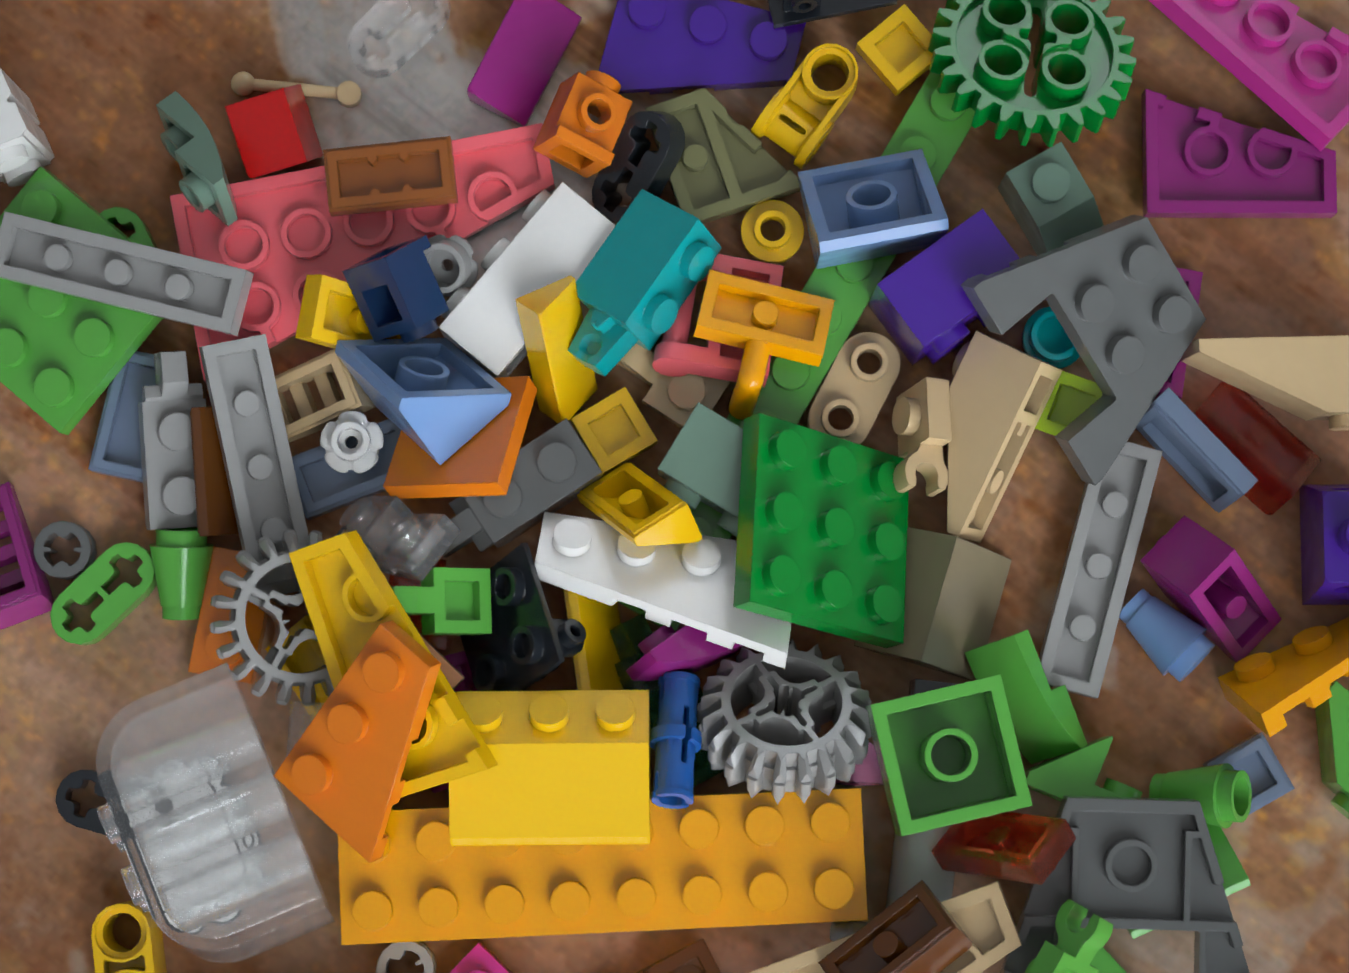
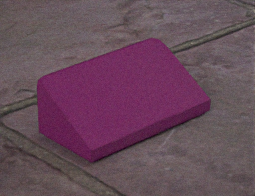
[467,0,582,127]

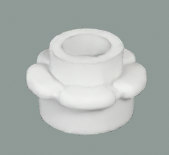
[320,411,384,473]

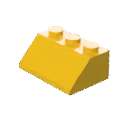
[449,690,651,846]

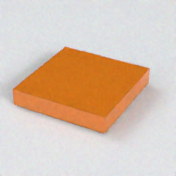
[383,376,537,499]

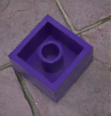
[868,208,1020,366]

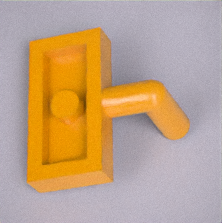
[693,270,835,420]

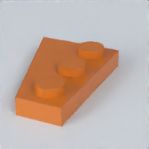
[274,620,441,863]

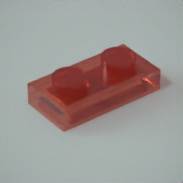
[931,812,1076,885]

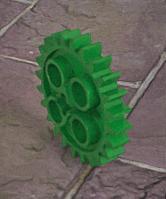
[928,0,1137,147]

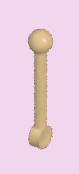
[231,71,362,108]

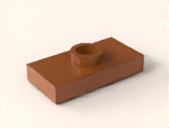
[323,136,458,217]

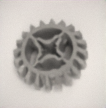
[209,529,334,706]
[697,639,872,805]

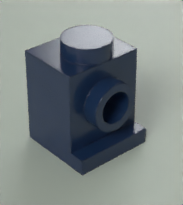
[342,235,449,343]

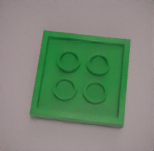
[733,413,909,648]

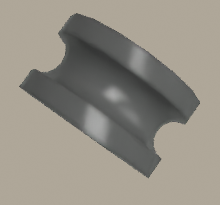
[33,521,97,580]

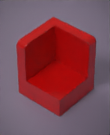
[225,84,323,178]

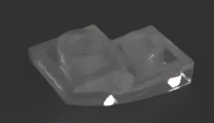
[335,496,461,581]

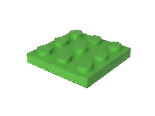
[0,166,163,435]

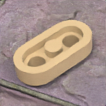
[807,332,900,445]

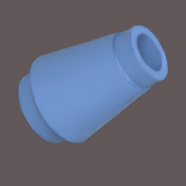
[1119,588,1215,682]

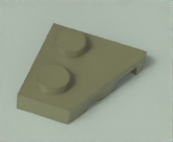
[645,88,800,224]

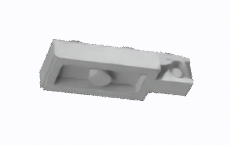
[138,351,206,530]

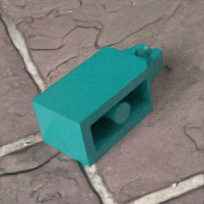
[568,189,722,377]

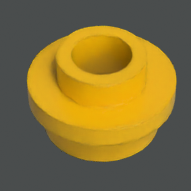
[741,200,804,264]

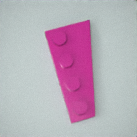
[1148,0,1349,152]

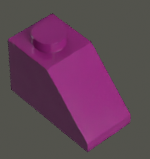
[1140,515,1282,663]

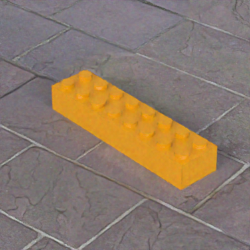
[338,788,868,945]

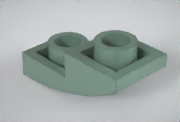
[156,91,238,226]

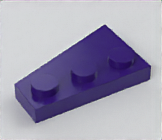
[599,0,806,95]

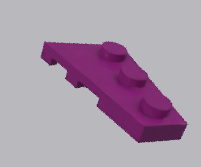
[1141,89,1337,218]

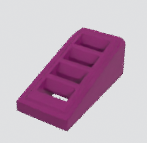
[0,482,54,629]

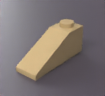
[947,331,1063,543]
[1180,335,1349,431]

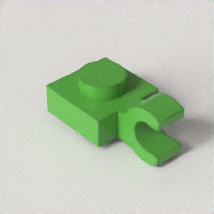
[391,567,492,635]
[1025,899,1113,973]

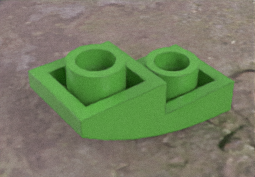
[965,630,1088,764]

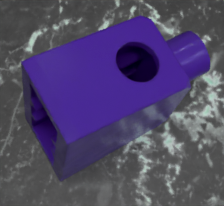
[1299,484,1349,605]

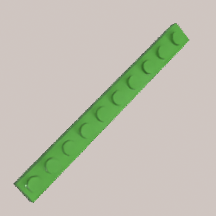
[619,72,975,631]

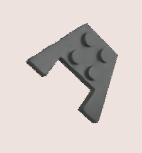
[961,215,1206,485]
[1000,796,1250,973]

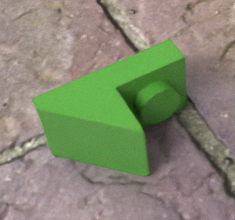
[1024,736,1143,802]

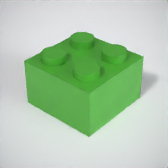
[865,674,1033,837]

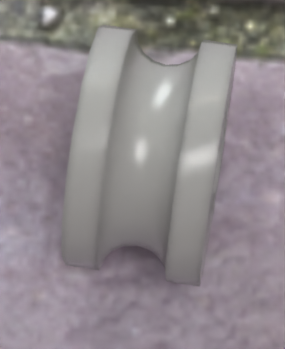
[376,941,437,973]

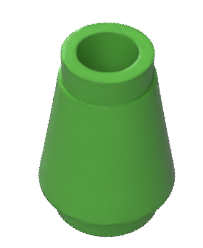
[149,527,214,620]
[1149,763,1252,828]

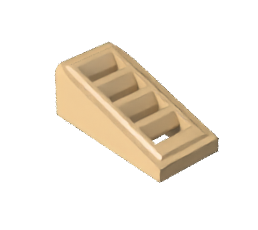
[275,349,376,443]

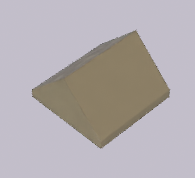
[854,527,1012,681]

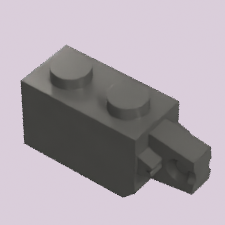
[429,418,603,558]

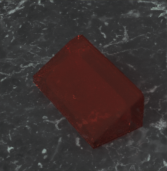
[1193,381,1322,515]

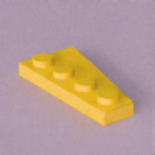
[289,530,498,798]

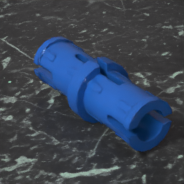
[650,671,702,809]

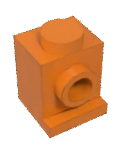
[533,70,633,178]

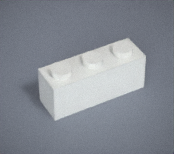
[439,182,616,378]

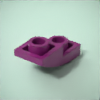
[626,625,745,681]

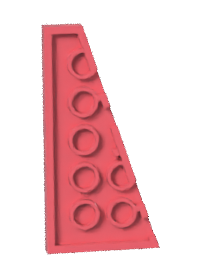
[170,123,555,382]

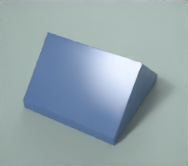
[797,149,949,269]
[335,338,512,465]

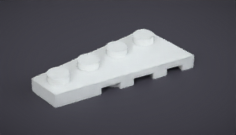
[535,512,791,669]

